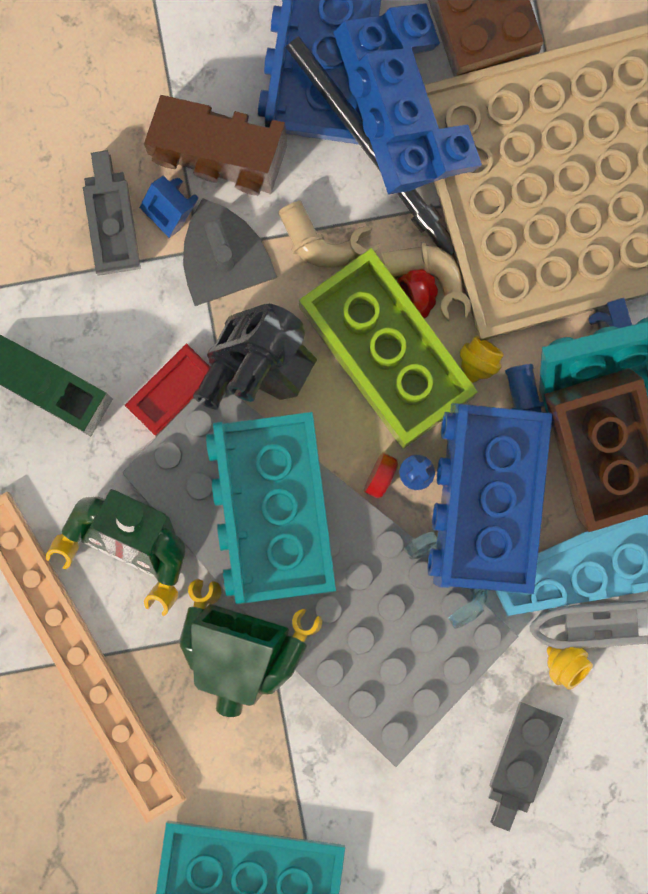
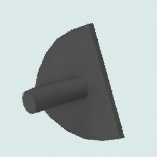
[183,198,277,306]

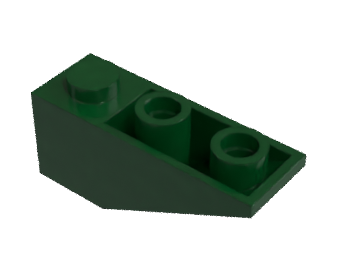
[0,335,113,437]

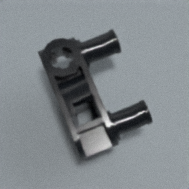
[193,303,317,410]

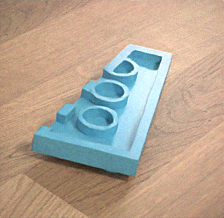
[496,515,648,616]

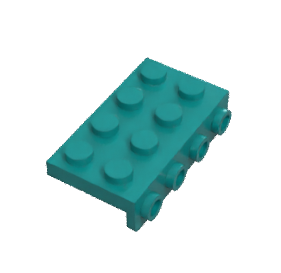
[539,317,648,425]
[206,412,336,604]
[156,821,345,894]

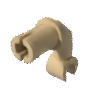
[278,201,380,268]
[382,242,471,321]

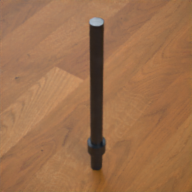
[285,36,455,255]

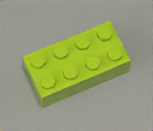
[299,248,478,449]

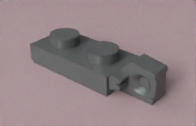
[83,150,141,276]
[488,702,564,832]

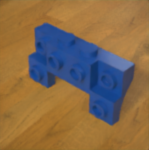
[334,3,482,195]

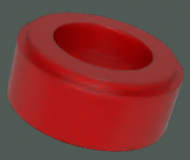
[364,452,398,498]

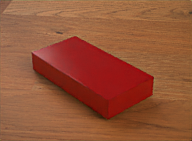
[124,343,210,437]

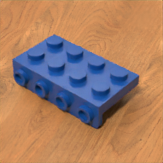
[258,0,381,145]
[427,403,552,594]

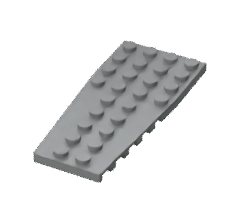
[123,390,519,767]

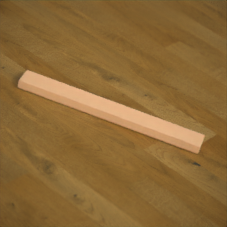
[0,492,187,823]

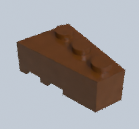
[144,95,287,196]

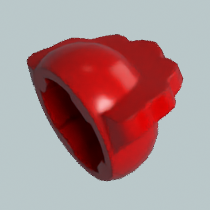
[397,269,438,318]

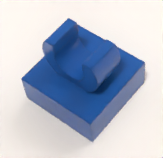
[139,175,199,238]
[588,298,632,328]

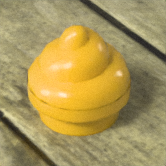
[460,336,504,383]
[547,646,593,690]

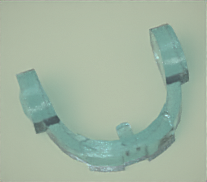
[404,532,488,629]

